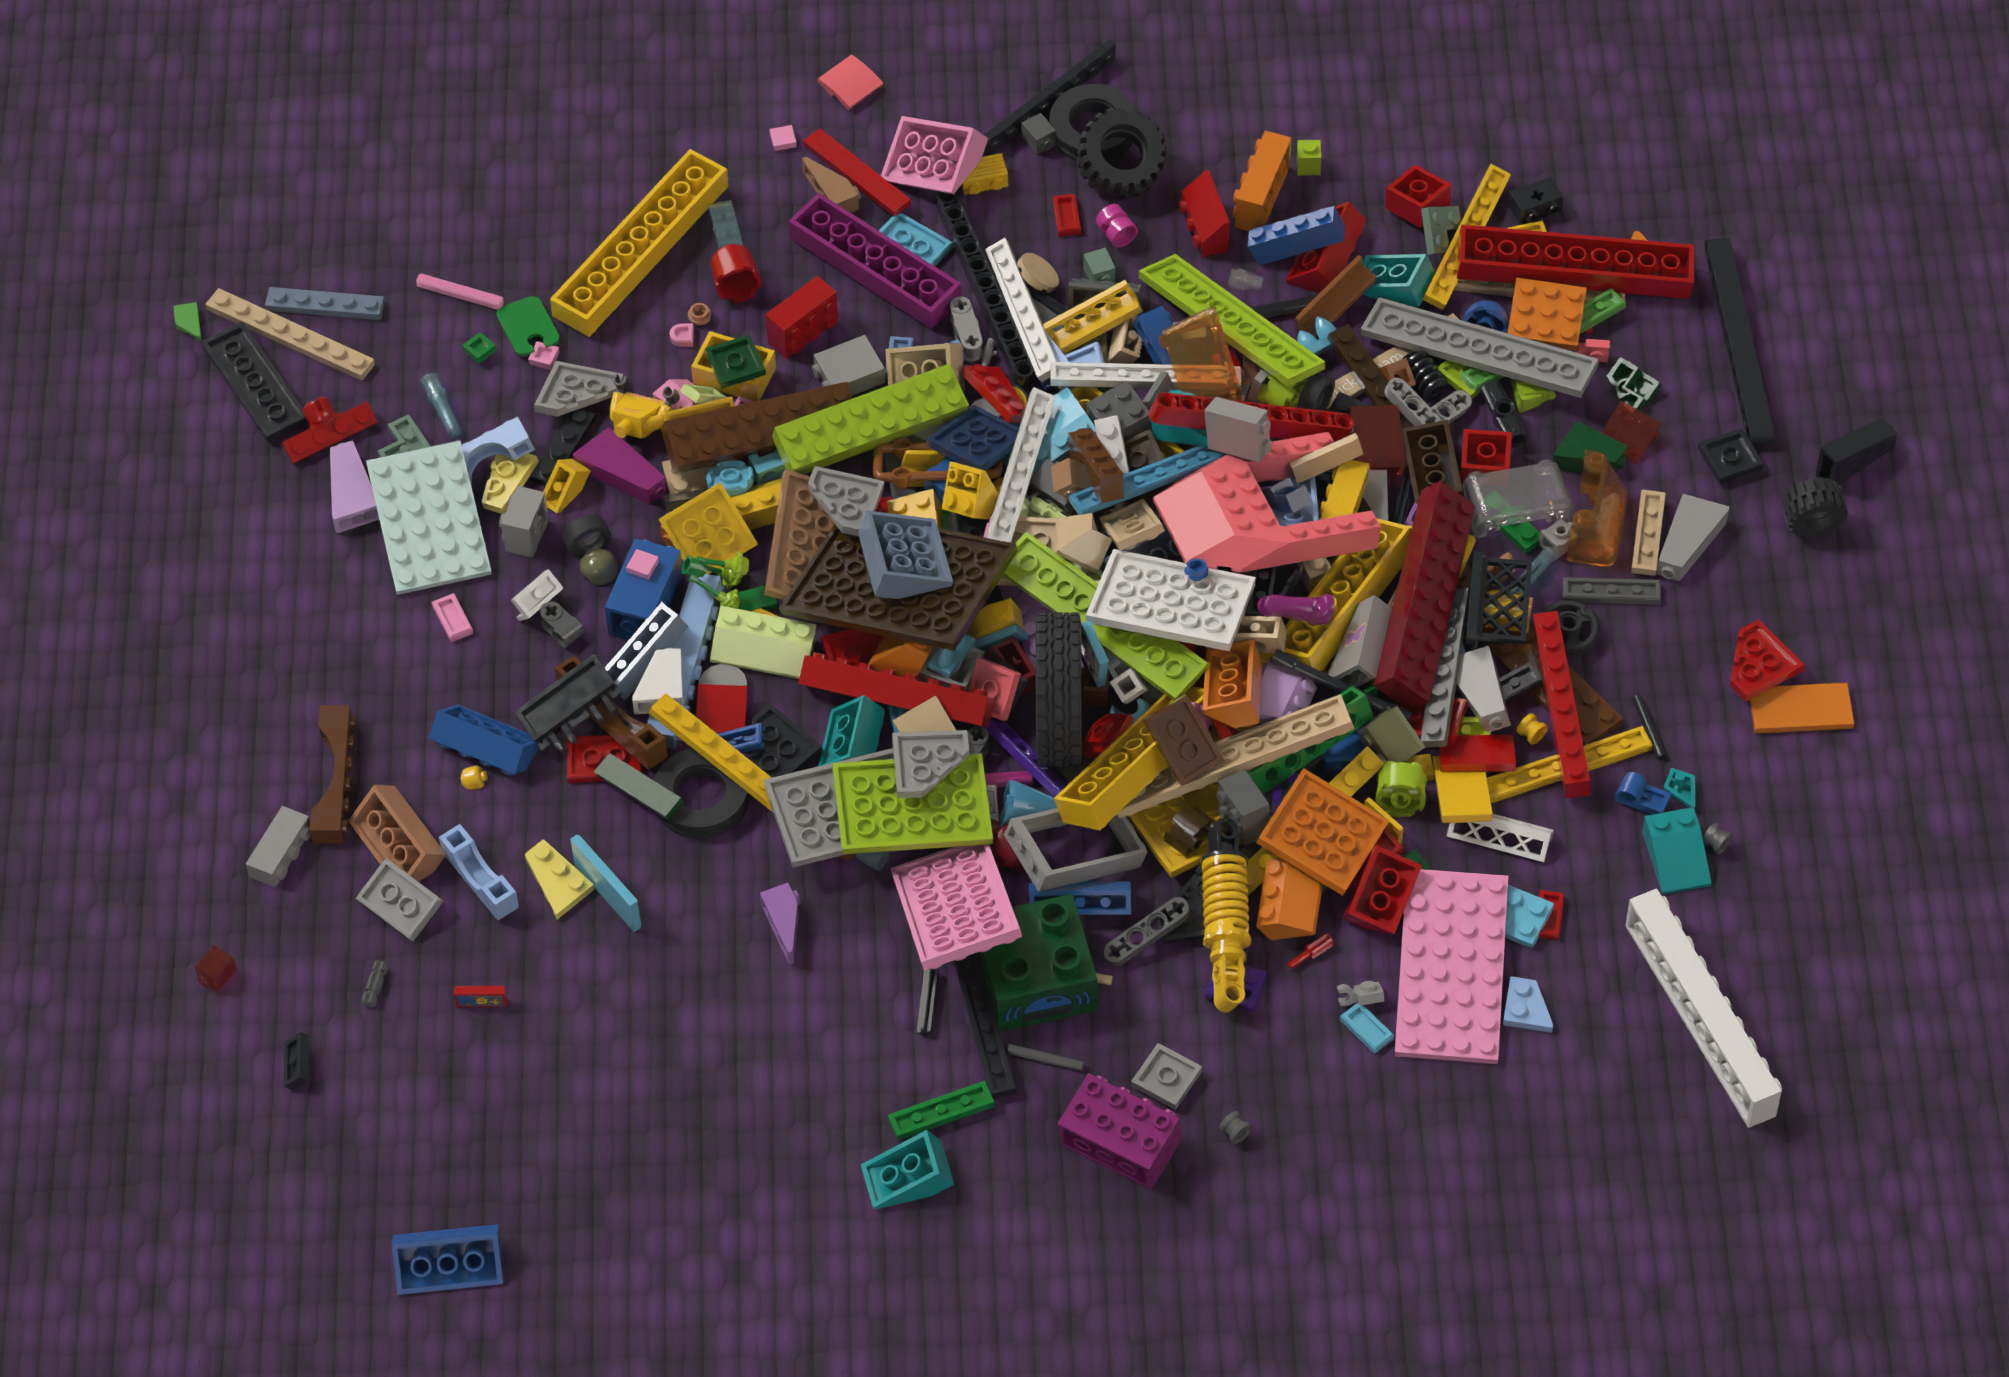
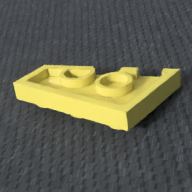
[482,454,539,514]
[525,839,594,920]

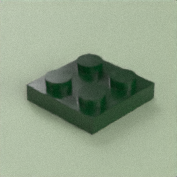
[705,334,766,389]

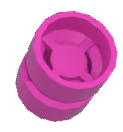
[1096,204,1138,248]

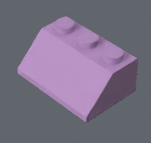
[1256,661,1318,726]

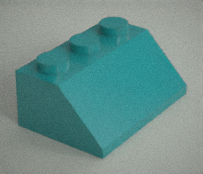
[818,695,885,766]

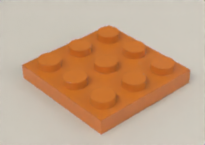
[1508,278,1586,351]

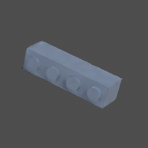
[605,602,689,701]

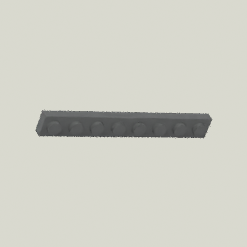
[1421,588,1470,748]

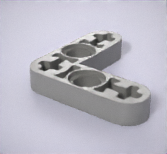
[1384,378,1472,426]

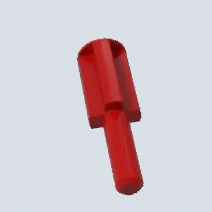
[1287,933,1334,969]

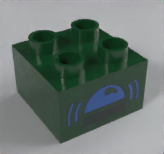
[978,894,1098,1032]

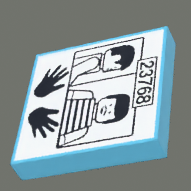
[1081,621,1109,687]

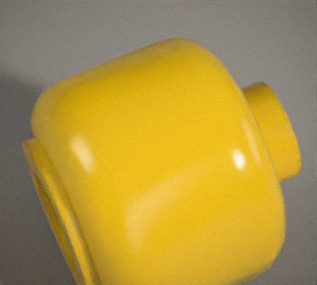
[461,765,488,790]

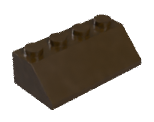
[1401,420,1464,504]

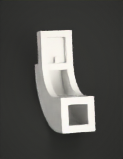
[1103,649,1148,704]

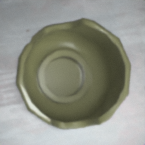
[579,548,618,586]

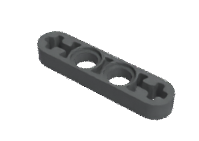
[1104,897,1191,966]

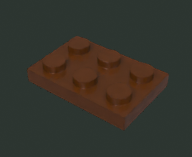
[1143,695,1224,785]

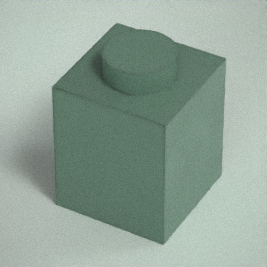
[1084,248,1115,282]

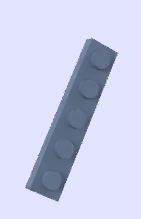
[265,287,385,321]

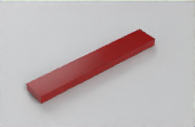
[803,128,911,217]

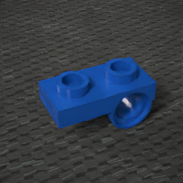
[1615,772,1671,815]

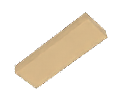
[1289,433,1363,484]

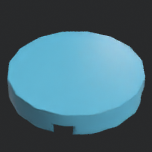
[706,460,754,496]

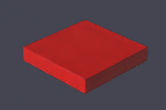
[696,684,748,734]

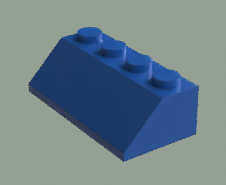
[429,704,540,775]
[392,1224,503,1295]

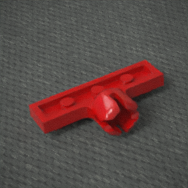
[282,396,378,464]

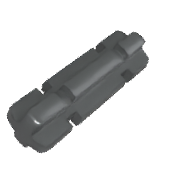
[362,960,388,1008]

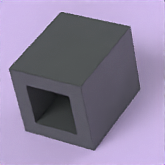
[1022,113,1056,155]

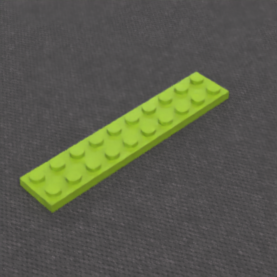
[1139,254,1325,387]
[1003,532,1209,701]

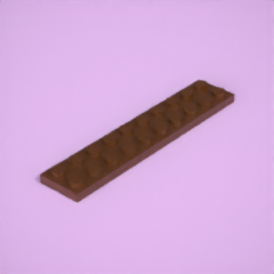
[1456,564,1623,746]

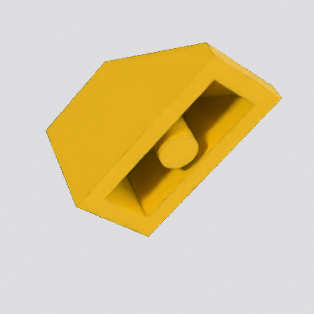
[543,459,591,513]

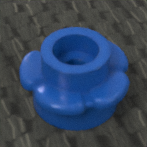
[1184,559,1208,581]

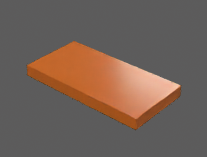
[1749,683,1854,733]

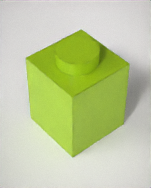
[1297,140,1321,176]

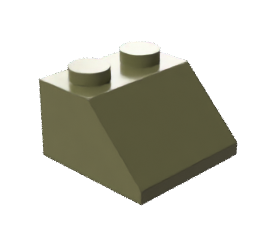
[1357,706,1425,768]

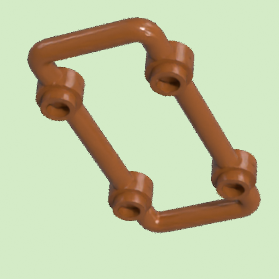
[873,438,1003,489]

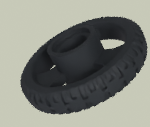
[1541,600,1600,656]

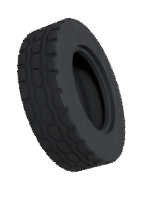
[1036,612,1082,767]

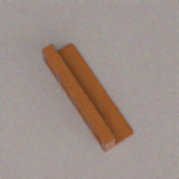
[1295,255,1377,339]

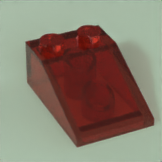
[1350,405,1406,475]

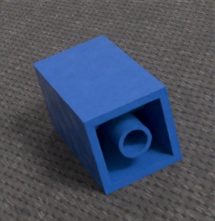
[605,539,684,640]

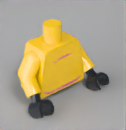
[610,374,680,438]

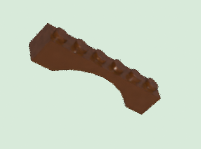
[555,656,668,770]
[310,705,356,844]

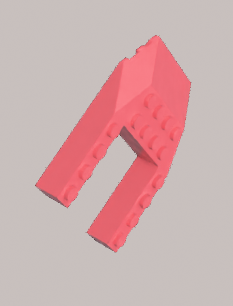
[1153,432,1381,573]

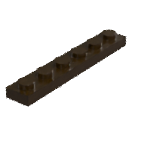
[1327,324,1414,448]

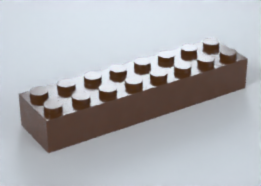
[661,381,852,474]

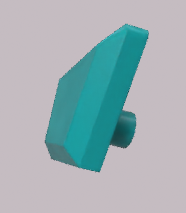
[1663,768,1695,809]

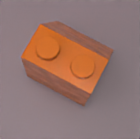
[868,636,933,677]

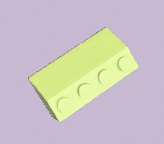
[710,606,817,679]

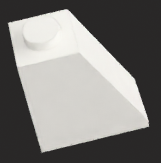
[633,648,684,714]

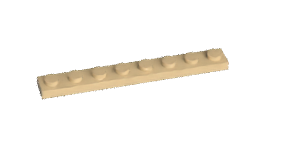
[205,288,375,381]

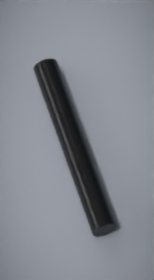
[1632,695,1666,760]

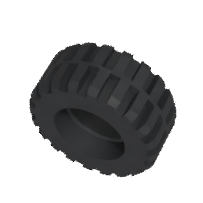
[1076,107,1167,200]

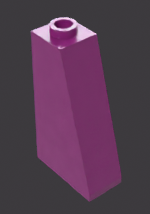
[573,427,667,504]

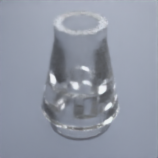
[1228,267,1263,290]

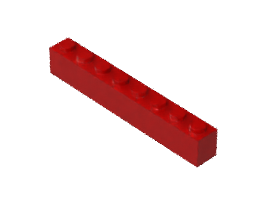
[1533,611,1590,799]
[798,652,995,728]

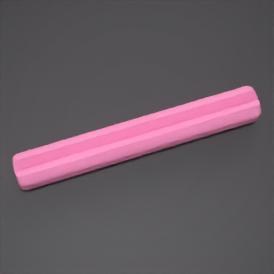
[416,274,504,310]

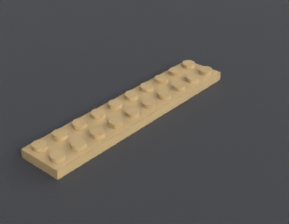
[1117,694,1354,819]

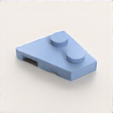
[1503,976,1553,1033]

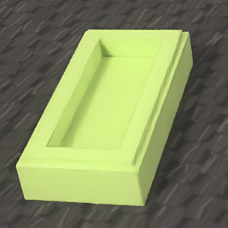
[680,384,726,404]

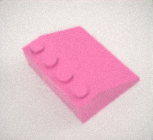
[881,116,988,194]

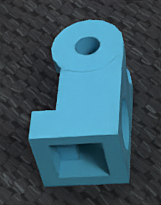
[748,450,786,484]

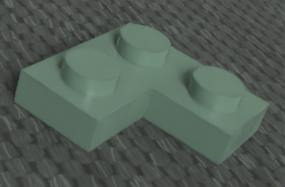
[1421,206,1461,255]
[378,414,431,458]

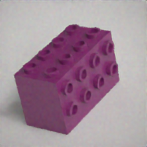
[1058,1073,1182,1190]

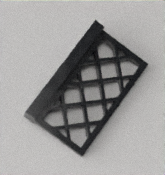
[1465,551,1532,645]

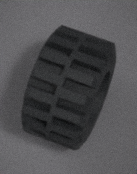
[1782,478,1848,538]

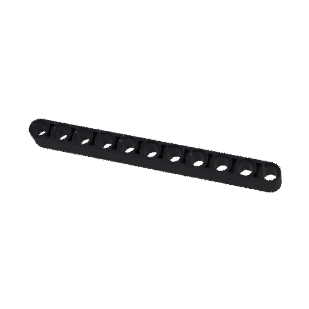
[937,191,1035,391]
[1705,237,1774,446]

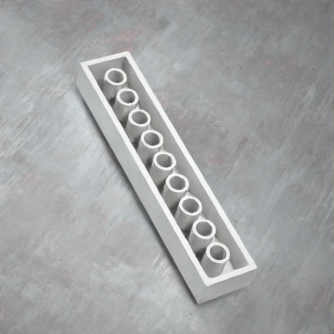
[1625,888,1782,1128]

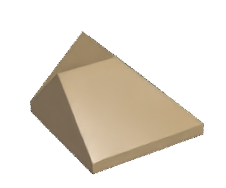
[1055,513,1112,573]

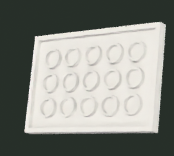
[1086,549,1256,651]

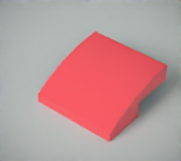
[817,55,883,111]

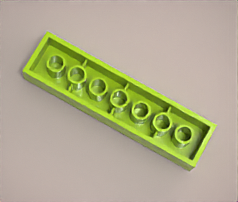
[772,363,969,475]

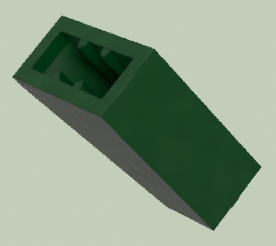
[1552,421,1628,476]

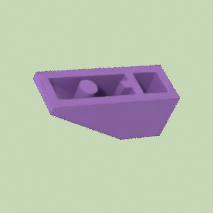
[760,883,801,966]

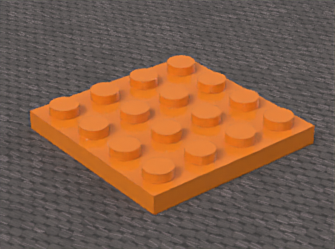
[1256,768,1390,896]

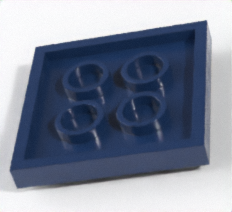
[927,405,1019,471]

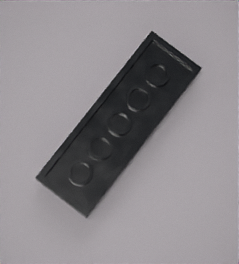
[201,321,308,442]

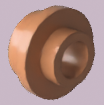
[688,303,711,325]

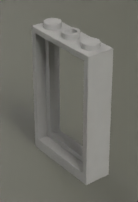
[1004,808,1147,892]

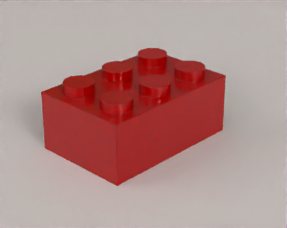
[765,276,839,359]

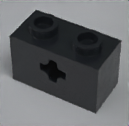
[1508,177,1563,225]

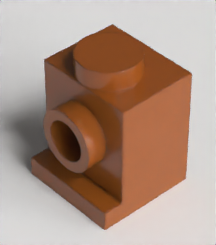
[1379,358,1416,391]

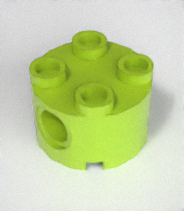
[1257,374,1307,408]
[1375,761,1427,817]

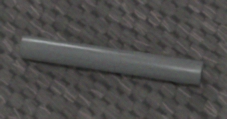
[1007,1044,1084,1071]

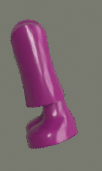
[1257,594,1335,625]

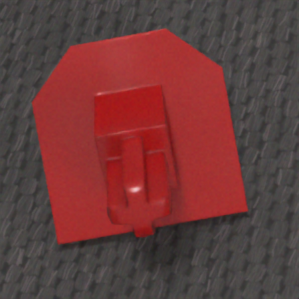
[1082,714,1134,758]

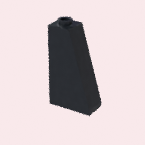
[1815,418,1898,485]

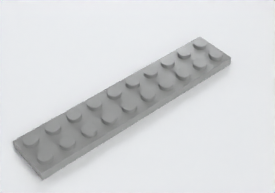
[1361,297,1598,398]

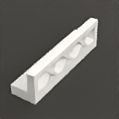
[1447,814,1554,862]

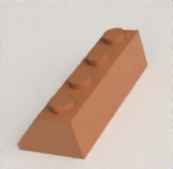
[348,785,446,881]

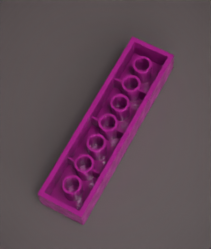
[788,193,962,329]

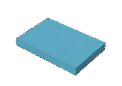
[879,213,953,266]

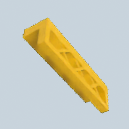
[1043,280,1143,354]

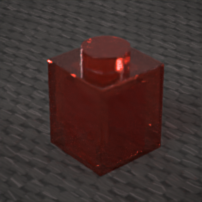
[195,945,237,992]

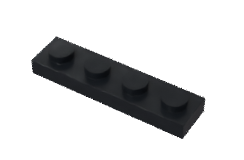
[531,408,596,487]

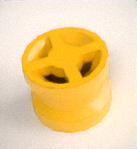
[1517,713,1548,745]

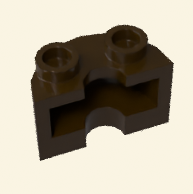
[1164,806,1218,857]

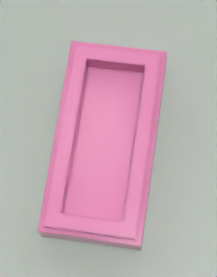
[432,593,473,642]

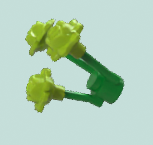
[682,551,749,609]

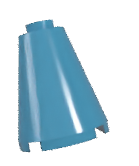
[1000,780,1063,828]

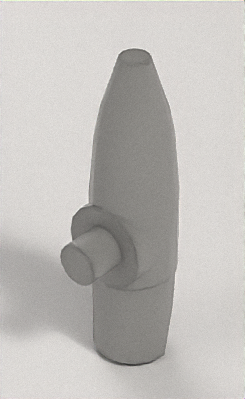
[982,338,997,366]

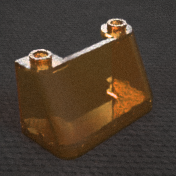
[1158,307,1242,401]
[1567,450,1628,567]

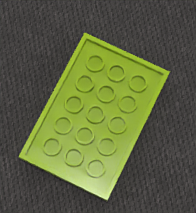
[832,754,993,854]

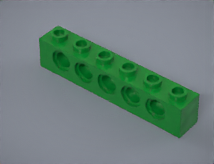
[1247,686,1374,795]

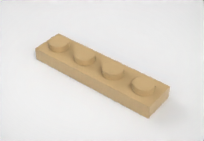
[1631,490,1665,576]

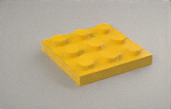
[658,482,758,574]

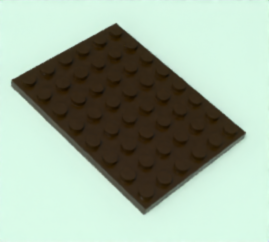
[779,524,1018,651]

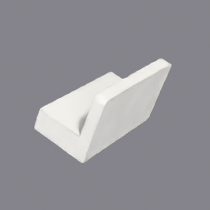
[511,569,563,621]

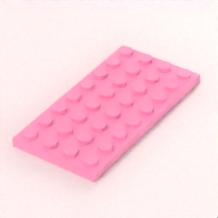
[891,844,1022,970]
[1395,869,1508,1064]

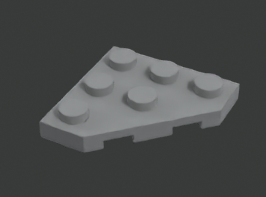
[534,361,624,416]
[808,466,885,536]
[892,730,969,798]

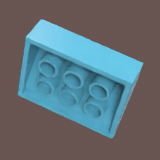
[1003,387,1097,486]

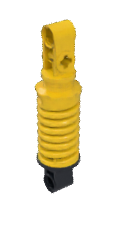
[1200,818,1251,1013]

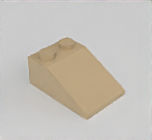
[885,343,965,391]

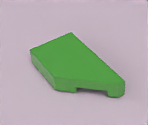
[174,302,202,341]

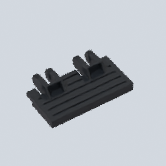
[515,654,623,754]

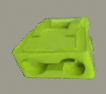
[1510,378,1556,413]

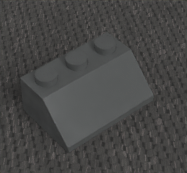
[1069,278,1142,316]

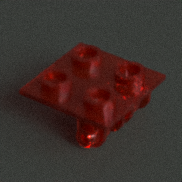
[1601,401,1662,464]

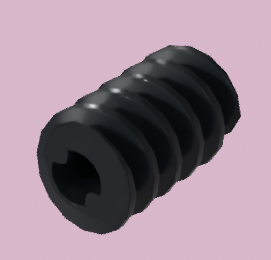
[1402,351,1448,402]

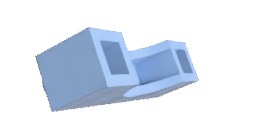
[462,417,535,483]
[439,824,519,920]

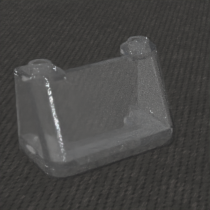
[1463,460,1574,538]

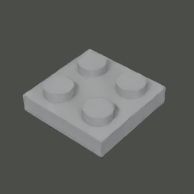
[1131,1043,1202,1110]

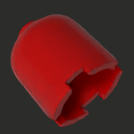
[711,243,762,303]

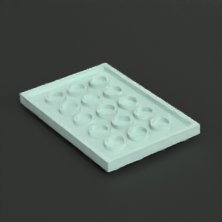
[366,441,492,595]

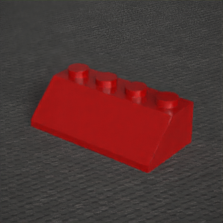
[1286,202,1367,293]

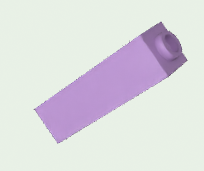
[330,440,379,533]

